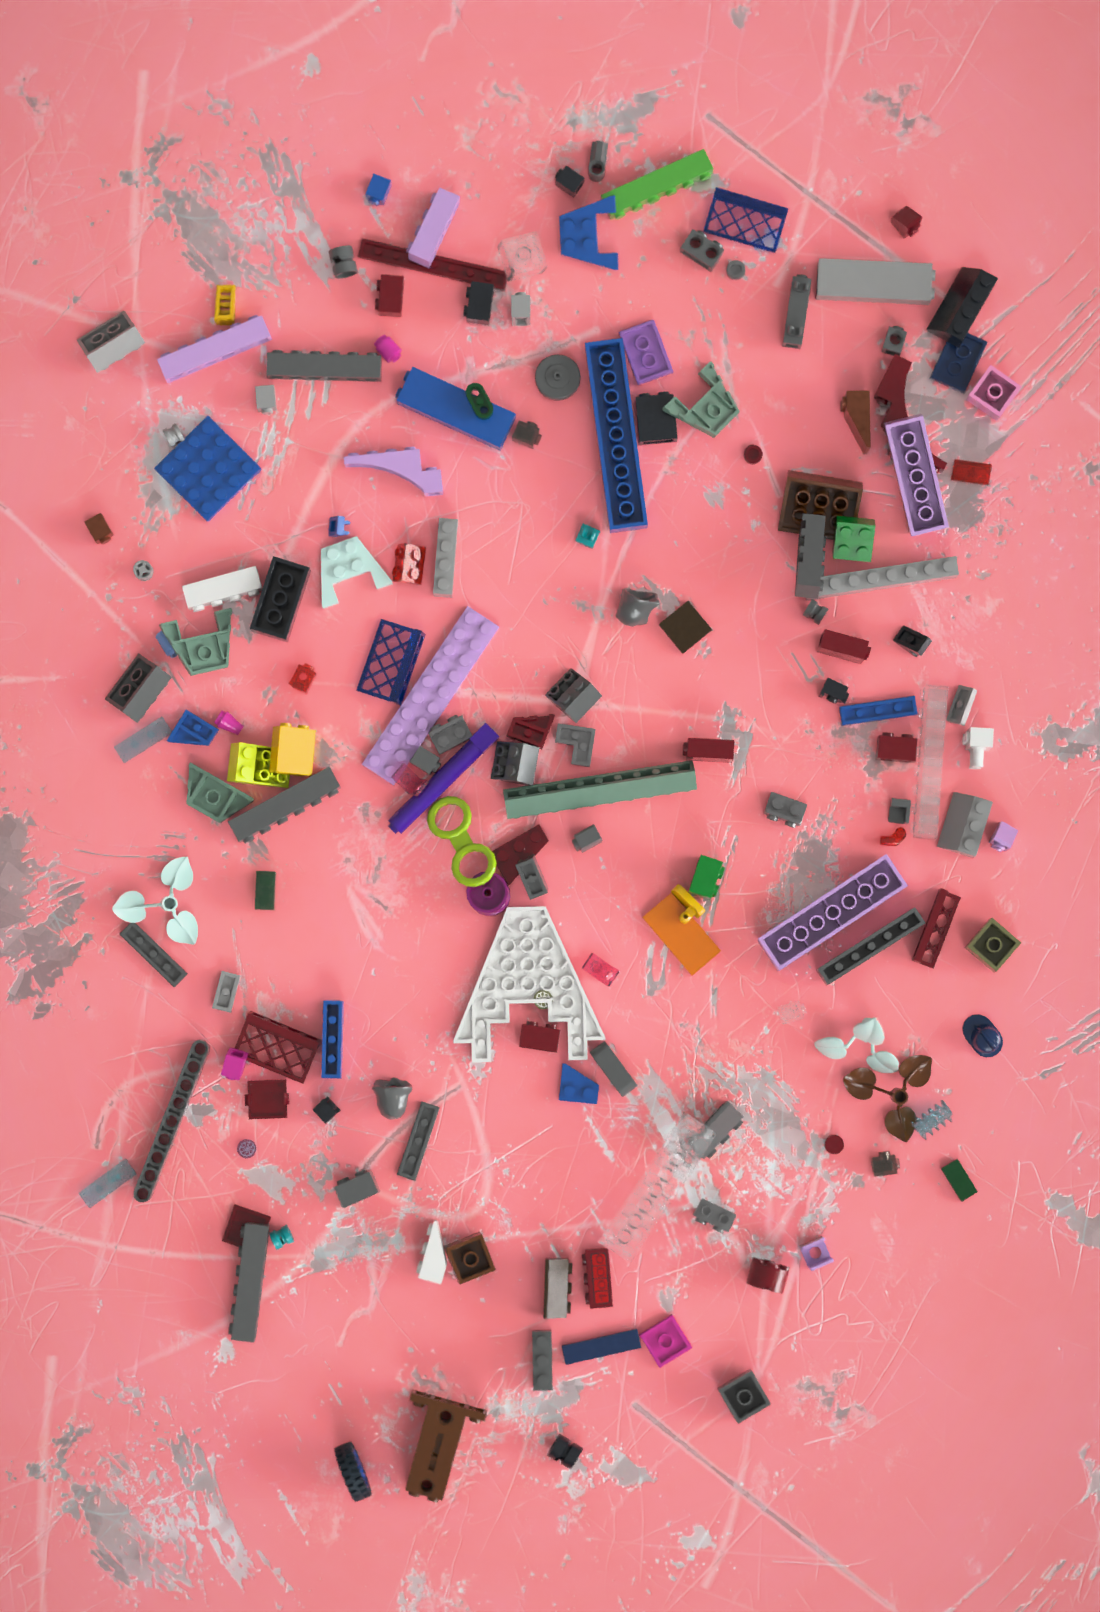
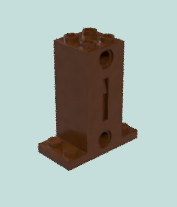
[405,1390,488,1503]

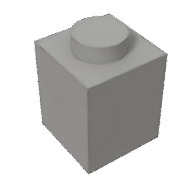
[255,385,277,415]

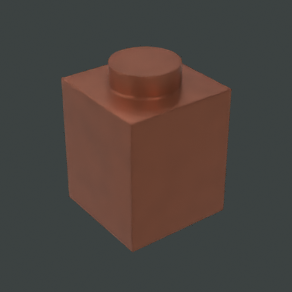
[84,513,114,545]

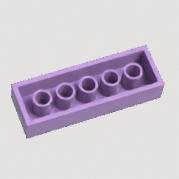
[884,414,949,537]

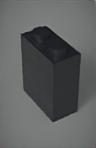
[635,391,678,446]

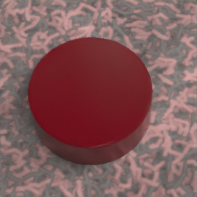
[743,445,763,465]
[824,1135,844,1154]

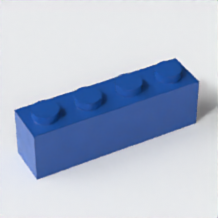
[321,1000,344,1079]

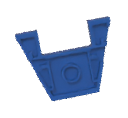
[559,195,619,270]

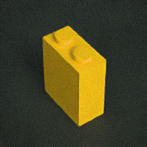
[269,723,316,777]

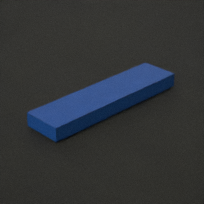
[839,696,918,726]

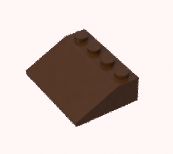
[778,470,863,540]

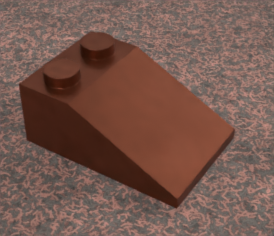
[840,391,871,455]

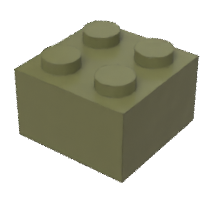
[964,918,1021,973]

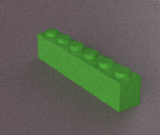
[601,149,714,220]

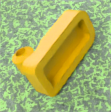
[671,884,705,924]

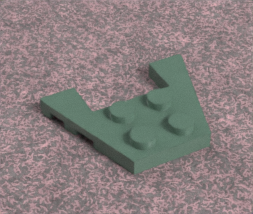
[662,361,740,438]
[159,608,232,676]

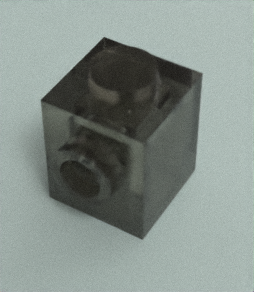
[512,420,542,449]
[870,1151,900,1177]

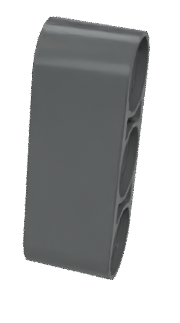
[589,1041,638,1097]

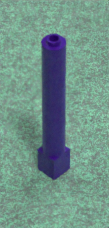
[388,723,499,834]

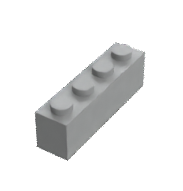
[433,518,459,598]

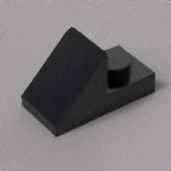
[893,625,932,657]

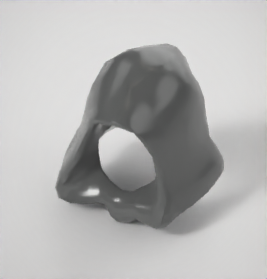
[615,588,660,627]
[372,1077,413,1120]

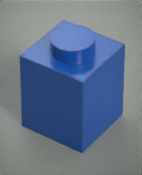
[365,173,392,206]

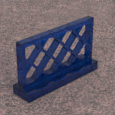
[703,187,789,253]
[356,619,426,706]

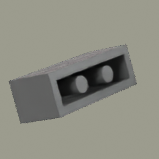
[532,1330,553,1391]

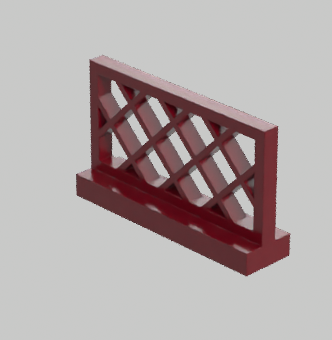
[234,1011,322,1084]

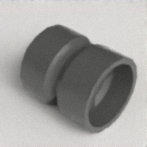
[328,245,358,279]

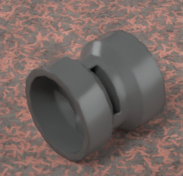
[803,599,828,625]

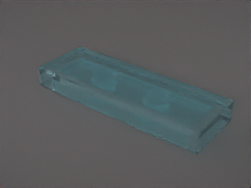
[114,716,172,764]
[78,1158,137,1209]

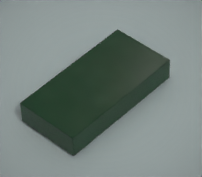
[941,1159,978,1202]

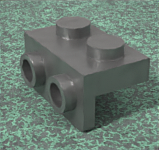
[693,1199,736,1234]

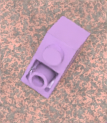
[989,821,1019,852]

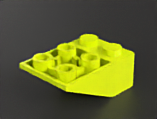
[227,742,290,788]

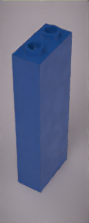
[395,366,516,451]

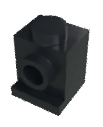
[818,678,850,704]
[312,1096,341,1124]

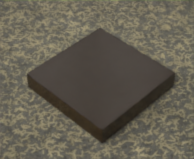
[659,601,712,654]

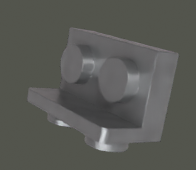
[428,715,473,755]
[764,792,808,828]

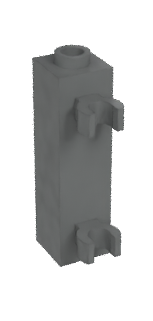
[782,274,812,349]

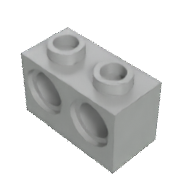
[511,292,531,326]

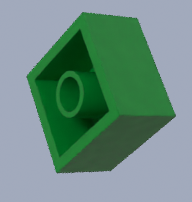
[832,516,876,562]
[688,855,725,901]

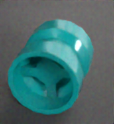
[269,1225,295,1250]

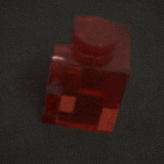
[288,663,317,694]

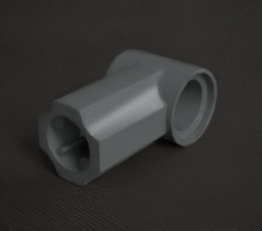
[588,141,608,182]

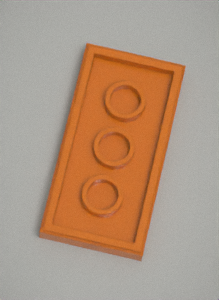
[642,892,721,976]

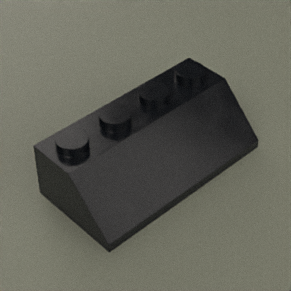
[926,267,998,348]

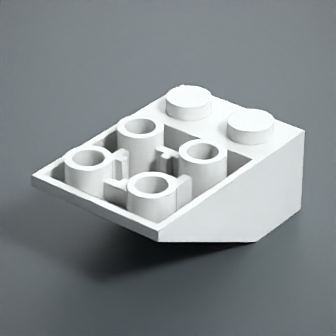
[416,1220,447,1284]

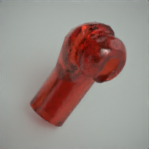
[880,827,907,846]

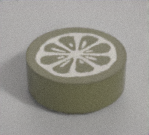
[534,990,553,1009]

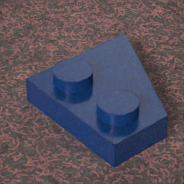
[167,709,219,746]
[559,1063,599,1104]

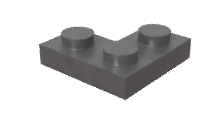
[555,723,596,767]

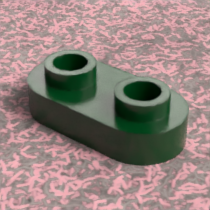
[466,383,493,420]

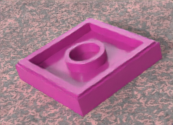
[639,1314,692,1368]

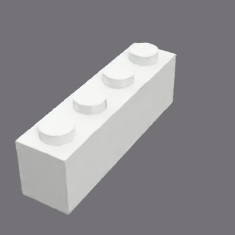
[182,566,263,612]

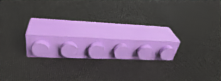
[157,315,272,384]

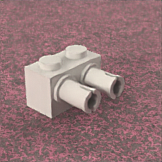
[962,727,994,769]

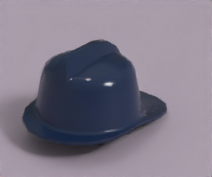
[963,1014,1003,1058]

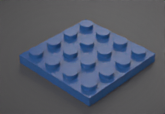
[154,416,262,522]

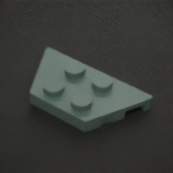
[186,762,254,823]

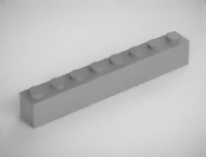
[806,556,959,601]

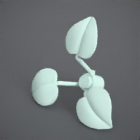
[112,857,198,945]
[814,1017,899,1073]

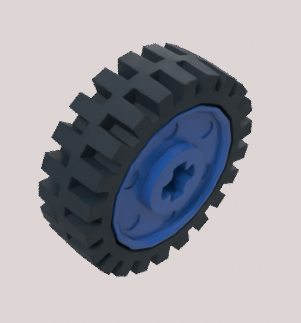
[334,1441,372,1502]

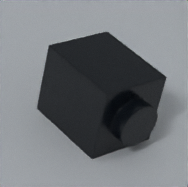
[554,165,585,198]

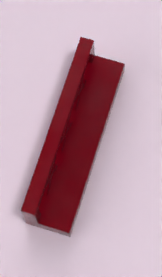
[912,888,961,969]

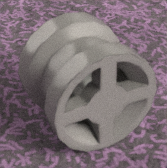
[162,423,185,447]
[133,560,154,581]

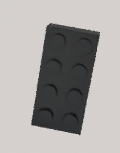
[250,556,311,643]

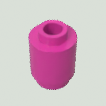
[374,334,402,363]

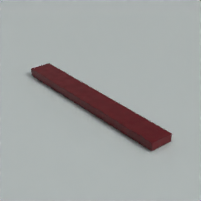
[358,238,509,291]

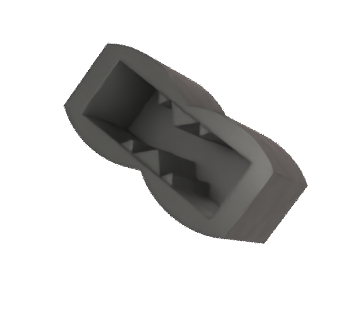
[572,824,603,853]

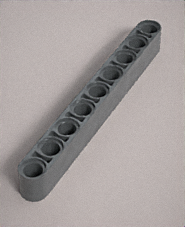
[133,1040,210,1203]

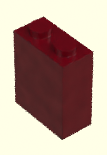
[817,629,871,664]
[682,738,735,763]

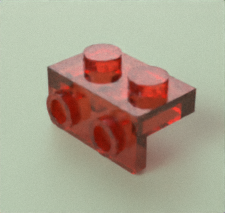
[392,543,426,585]

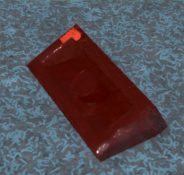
[951,459,992,485]

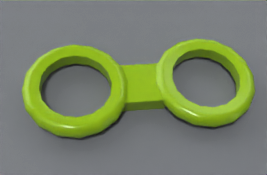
[427,796,496,887]

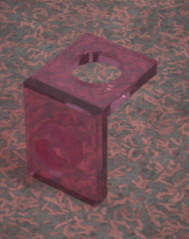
[391,763,429,796]
[582,953,620,987]

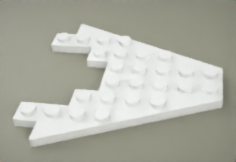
[453,906,605,1063]

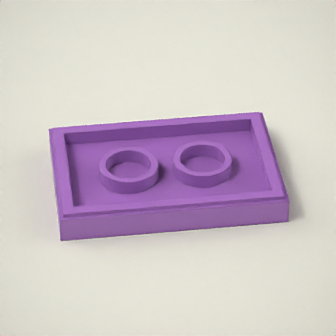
[618,319,674,386]

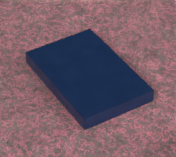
[929,333,988,394]

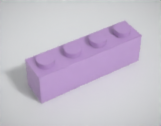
[407,187,460,268]

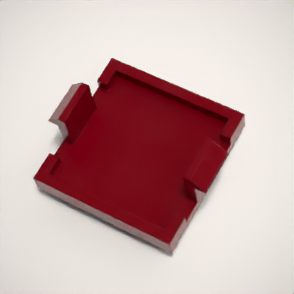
[244,1079,289,1119]

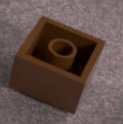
[444,1232,496,1285]

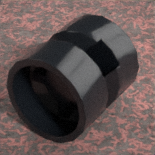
[547,1434,583,1470]

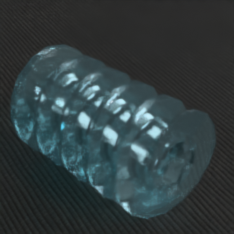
[910,1100,953,1140]

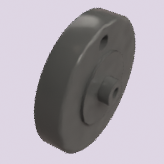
[535,354,580,401]

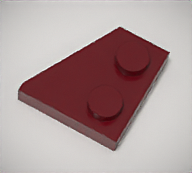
[506,714,555,750]

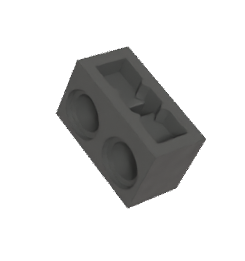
[680,229,725,272]

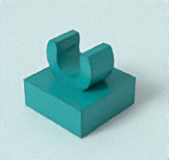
[575,523,600,549]

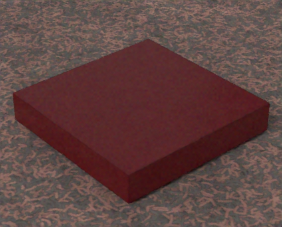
[222,1204,271,1247]

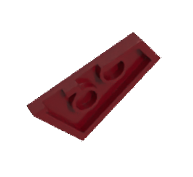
[492,824,549,886]

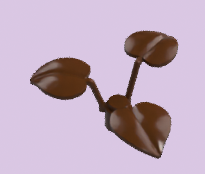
[843,1055,932,1143]

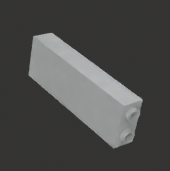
[816,258,936,305]

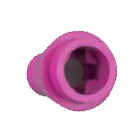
[214,710,244,735]

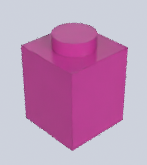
[221,1047,248,1080]

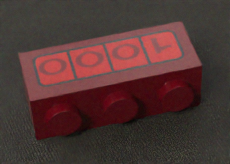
[582,1247,613,1309]

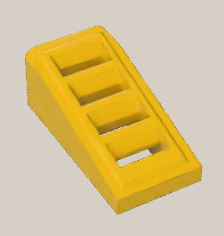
[214,285,236,326]

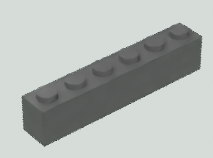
[266,350,382,382]
[228,767,341,844]
[816,907,925,986]
[228,1222,270,1343]

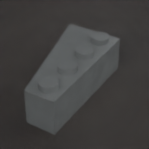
[795,513,826,599]

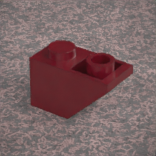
[890,205,923,239]

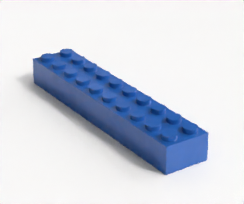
[585,338,648,533]

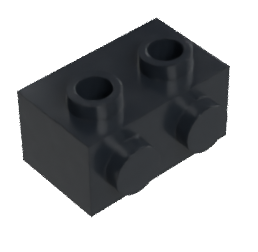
[463,281,494,325]

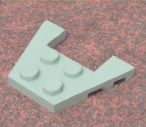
[321,536,393,609]

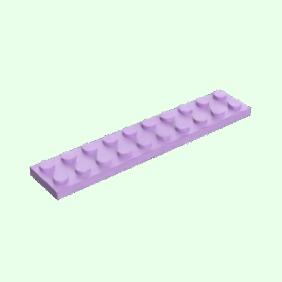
[362,606,500,786]

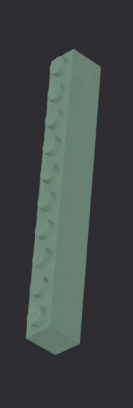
[503,760,697,819]

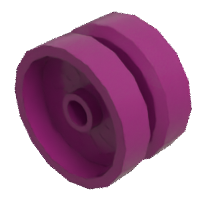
[466,872,511,916]

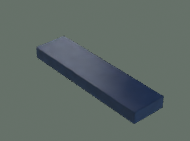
[562,1328,642,1365]

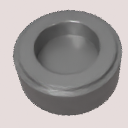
[726,260,746,280]

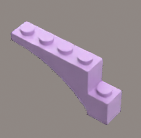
[344,446,444,497]

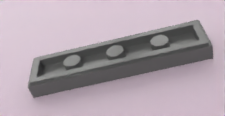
[119,923,188,988]
[397,1101,440,1181]

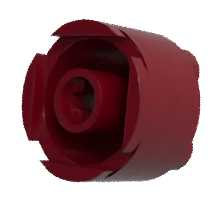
[746,1257,790,1294]

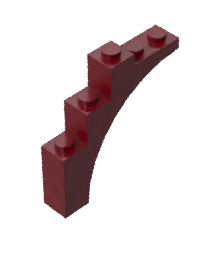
[874,354,947,474]

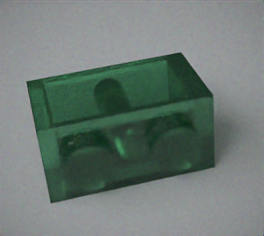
[255,871,278,911]

